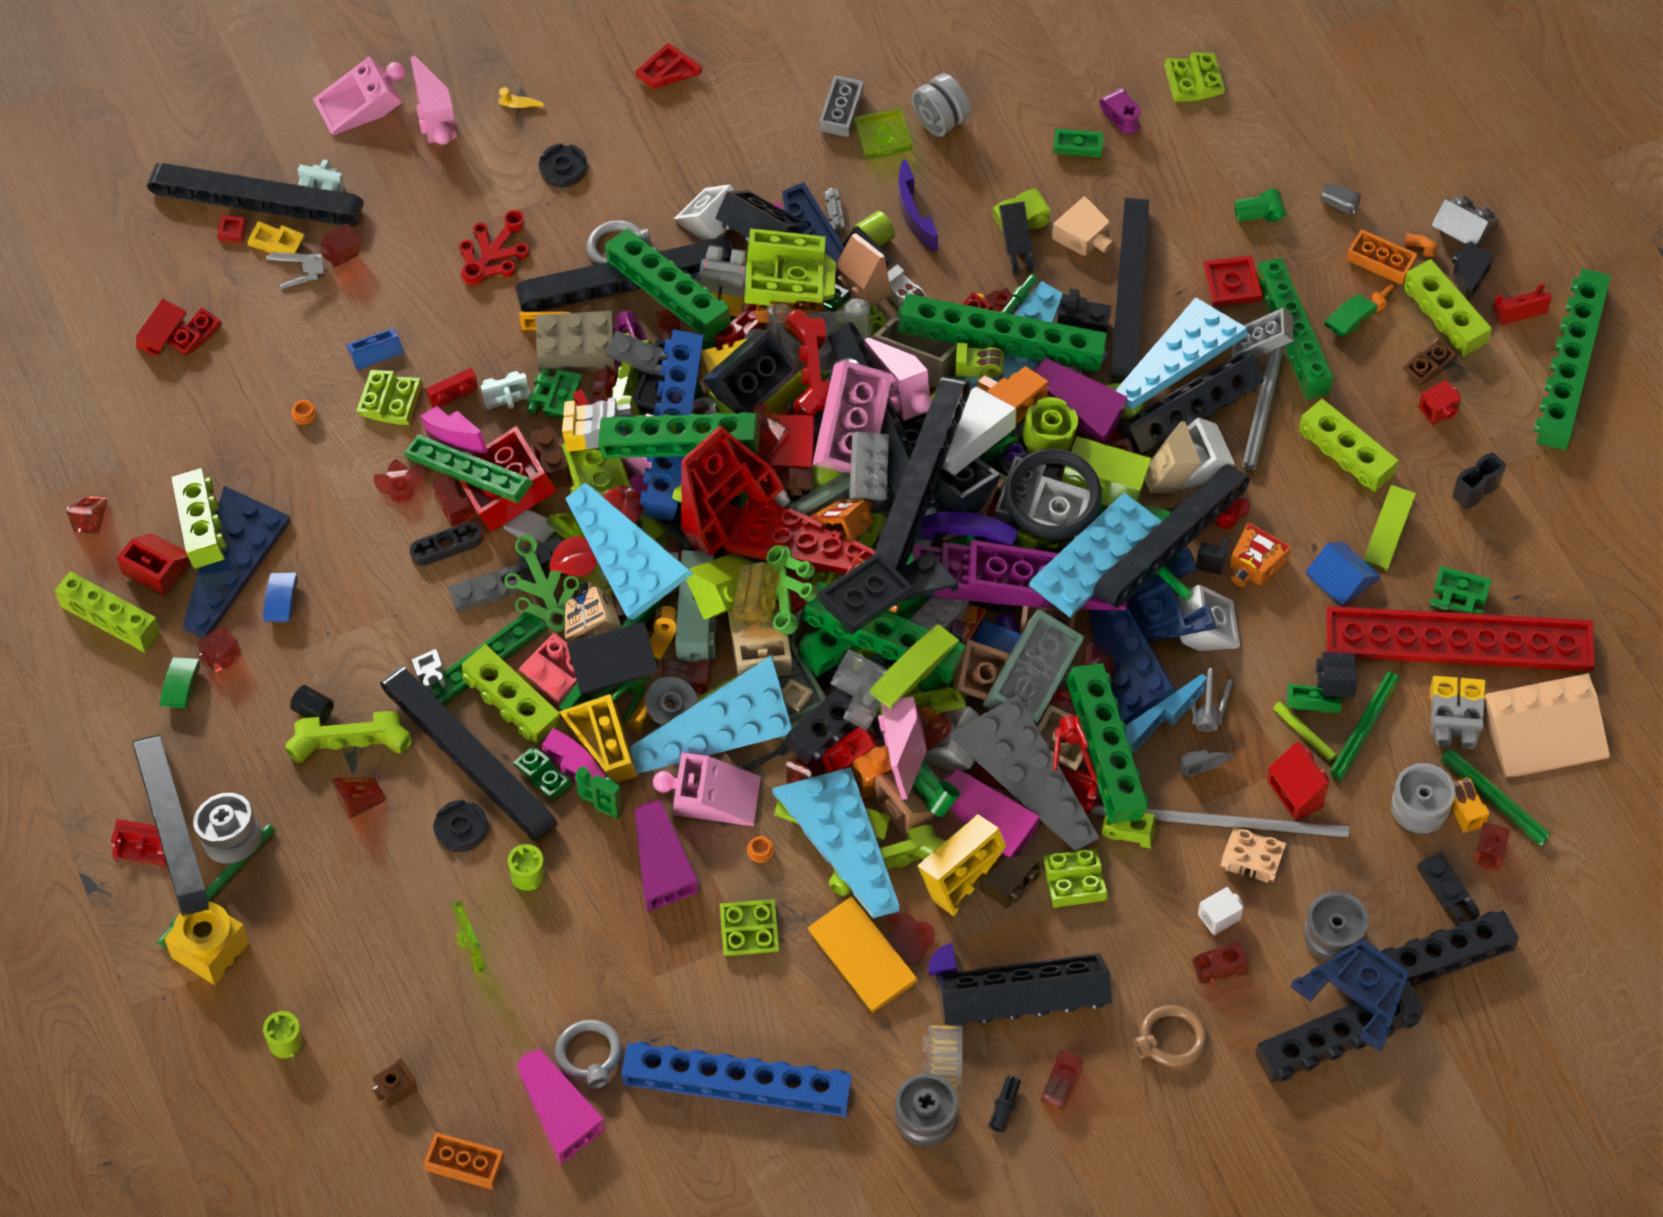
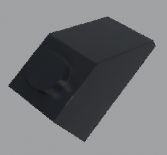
[1452,242,1494,302]

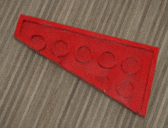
[724,497,875,575]

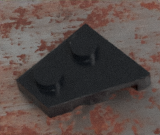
[902,551,959,601]

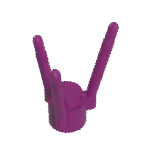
[613,311,648,372]

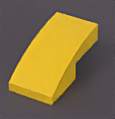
[248,221,304,254]

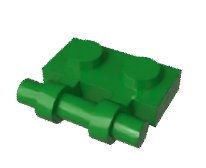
[526,368,582,420]
[1429,566,1492,614]
[575,766,623,819]

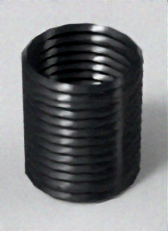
[290,685,334,724]

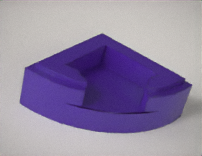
[929,943,957,976]

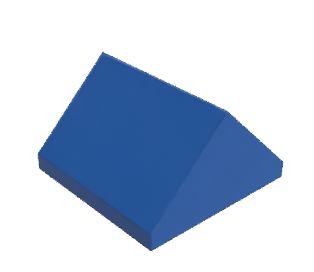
[1306,542,1380,607]

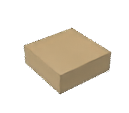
[782,679,813,715]

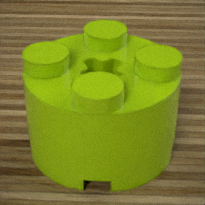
[1022,397,1078,454]

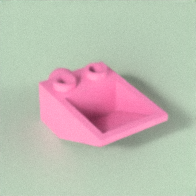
[313,56,405,136]
[410,56,457,145]
[864,338,932,421]
[878,696,927,800]
[653,753,761,826]

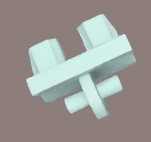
[298,160,345,192]
[481,371,530,410]

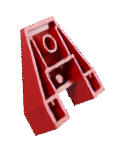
[681,426,784,556]

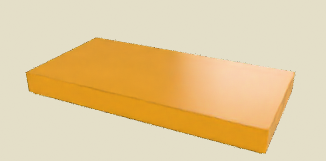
[807,896,918,1014]

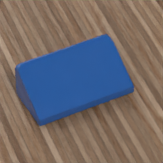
[346,329,403,369]

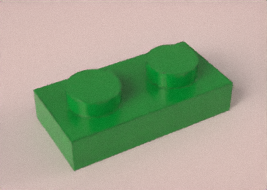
[1053,128,1104,158]
[1286,684,1341,713]

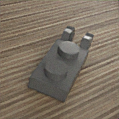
[606,330,681,377]
[448,565,522,612]

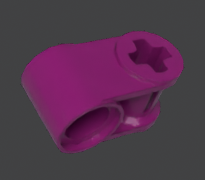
[1099,88,1140,135]

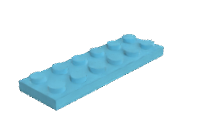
[1029,493,1162,618]

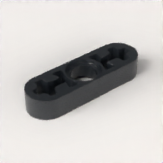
[410,522,483,566]

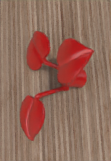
[550,485,643,577]

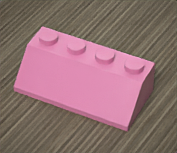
[812,360,893,473]

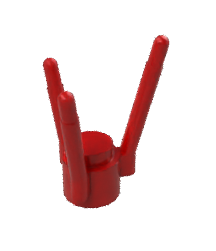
[1053,715,1097,781]

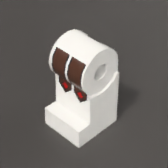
[888,265,927,307]

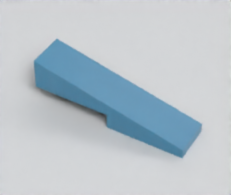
[1125,674,1207,754]

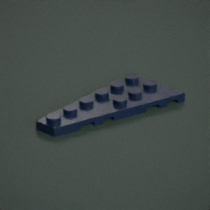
[1089,604,1176,726]

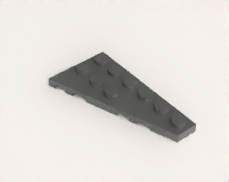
[948,695,1100,851]

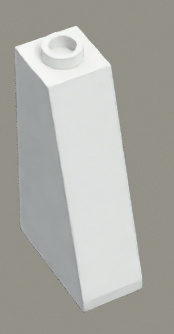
[942,387,1016,475]

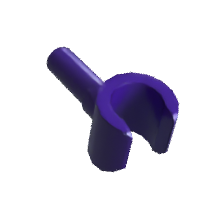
[1005,443,1029,463]

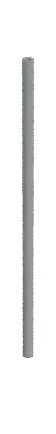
[1022,803,1349,837]

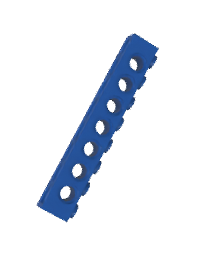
[639,330,703,522]
[621,1041,852,1117]

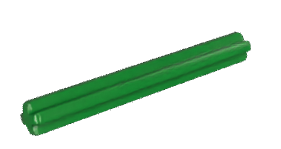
[1330,671,1400,781]
[1441,749,1551,845]

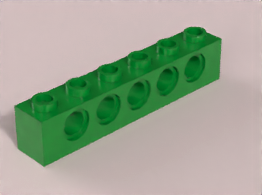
[605,228,730,341]
[1257,257,1333,400]
[598,412,760,458]
[803,581,966,684]
[1066,663,1149,824]

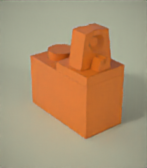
[977,366,1048,424]

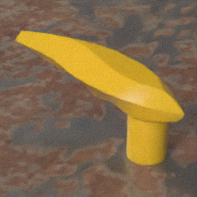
[498,87,544,108]

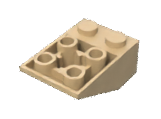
[728,605,792,677]

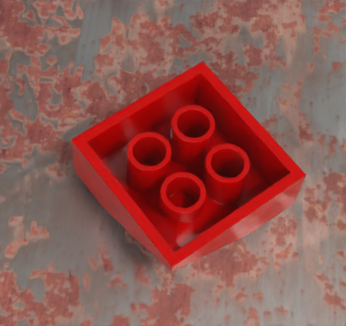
[458,426,557,533]

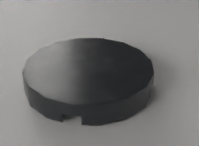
[539,143,587,187]
[433,800,488,852]

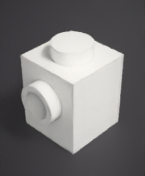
[1198,887,1244,936]

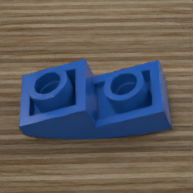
[263,573,298,623]
[973,620,1021,654]

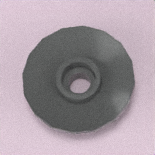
[645,676,698,726]

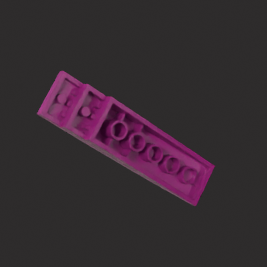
[913,540,1127,610]

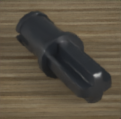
[988,1075,1021,1133]

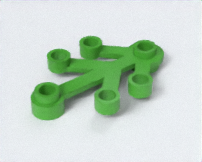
[504,535,579,632]
[753,545,817,634]

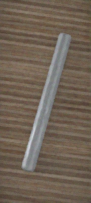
[1242,345,1284,471]

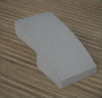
[504,510,560,545]

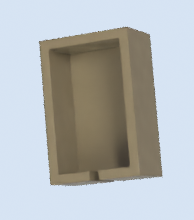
[536,311,615,373]
[873,316,957,388]

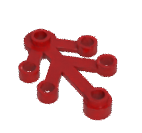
[459,210,530,286]

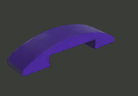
[899,160,938,251]
[916,511,1018,546]

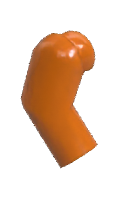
[1405,233,1438,258]

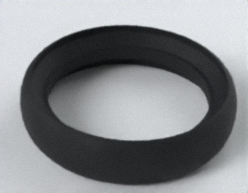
[1005,449,1102,540]

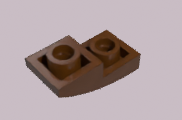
[1403,338,1458,385]

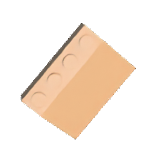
[1483,673,1610,779]

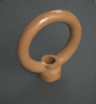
[1133,1005,1207,1066]

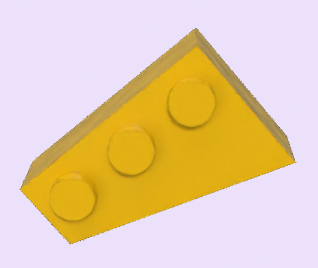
[560,694,638,783]
[918,815,1007,916]

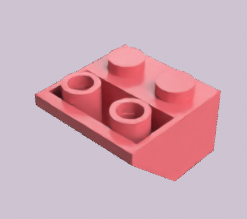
[518,633,577,713]

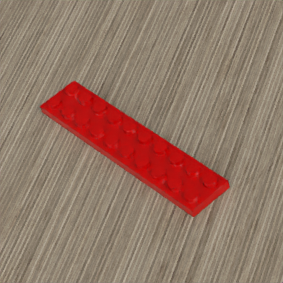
[1326,606,1595,671]

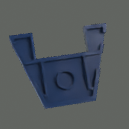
[1127,547,1217,642]
[1290,939,1409,1052]

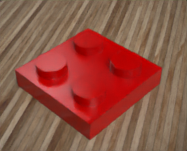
[1202,255,1262,307]

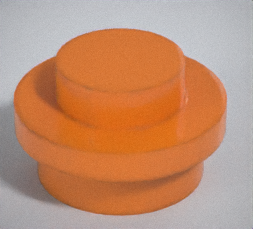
[291,400,317,425]
[747,836,774,863]

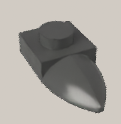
[1179,749,1234,779]

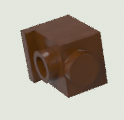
[776,467,813,500]
[371,1058,418,1108]

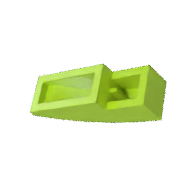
[1364,485,1416,571]

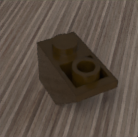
[980,854,1041,909]

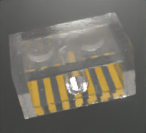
[922,1025,963,1090]

